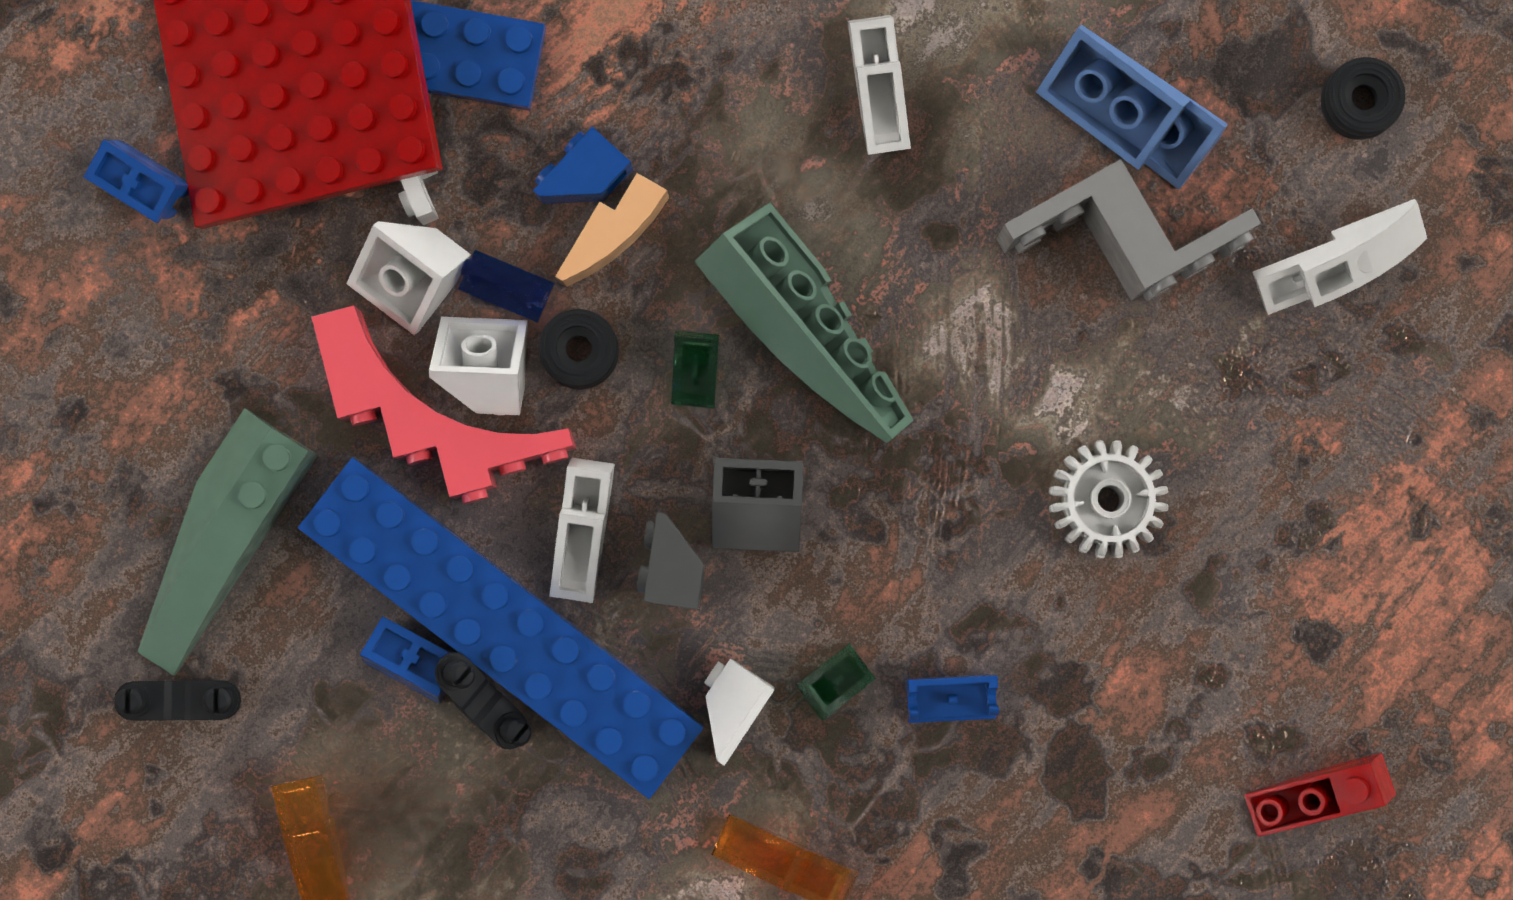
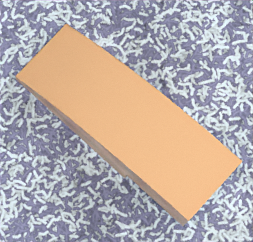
[555,173,669,287]

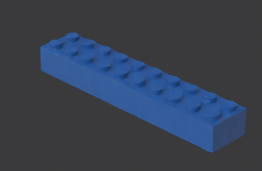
[298,457,705,799]

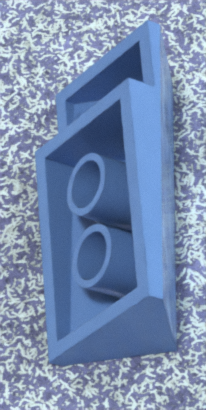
[1036,25,1228,190]

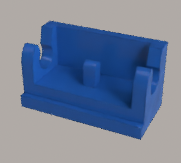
[83,139,189,223]
[360,616,450,704]
[906,674,999,723]

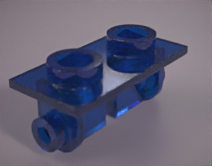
[458,250,555,323]

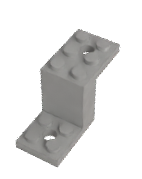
[996,159,1262,302]

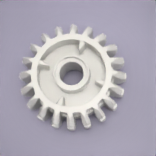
[1049,440,1169,558]

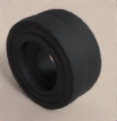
[1321,57,1405,140]
[539,309,619,390]

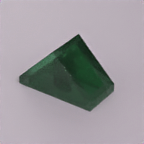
[671,331,721,408]
[795,643,876,721]

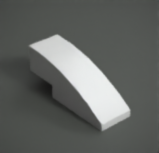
[848,15,911,155]
[549,457,615,603]

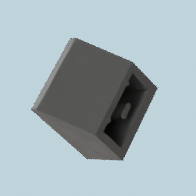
[712,458,804,552]
[637,512,706,610]

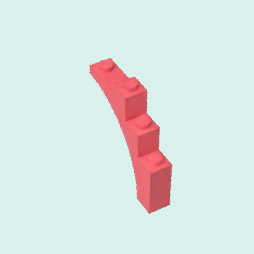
[311,305,577,504]

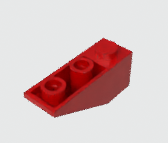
[1244,752,1396,837]

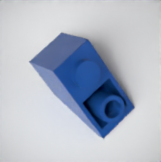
[533,127,633,204]

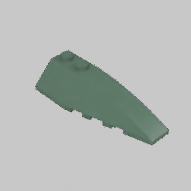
[694,202,914,443]
[137,408,318,676]

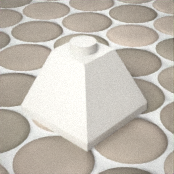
[346,221,471,335]
[429,316,528,415]
[704,659,775,766]

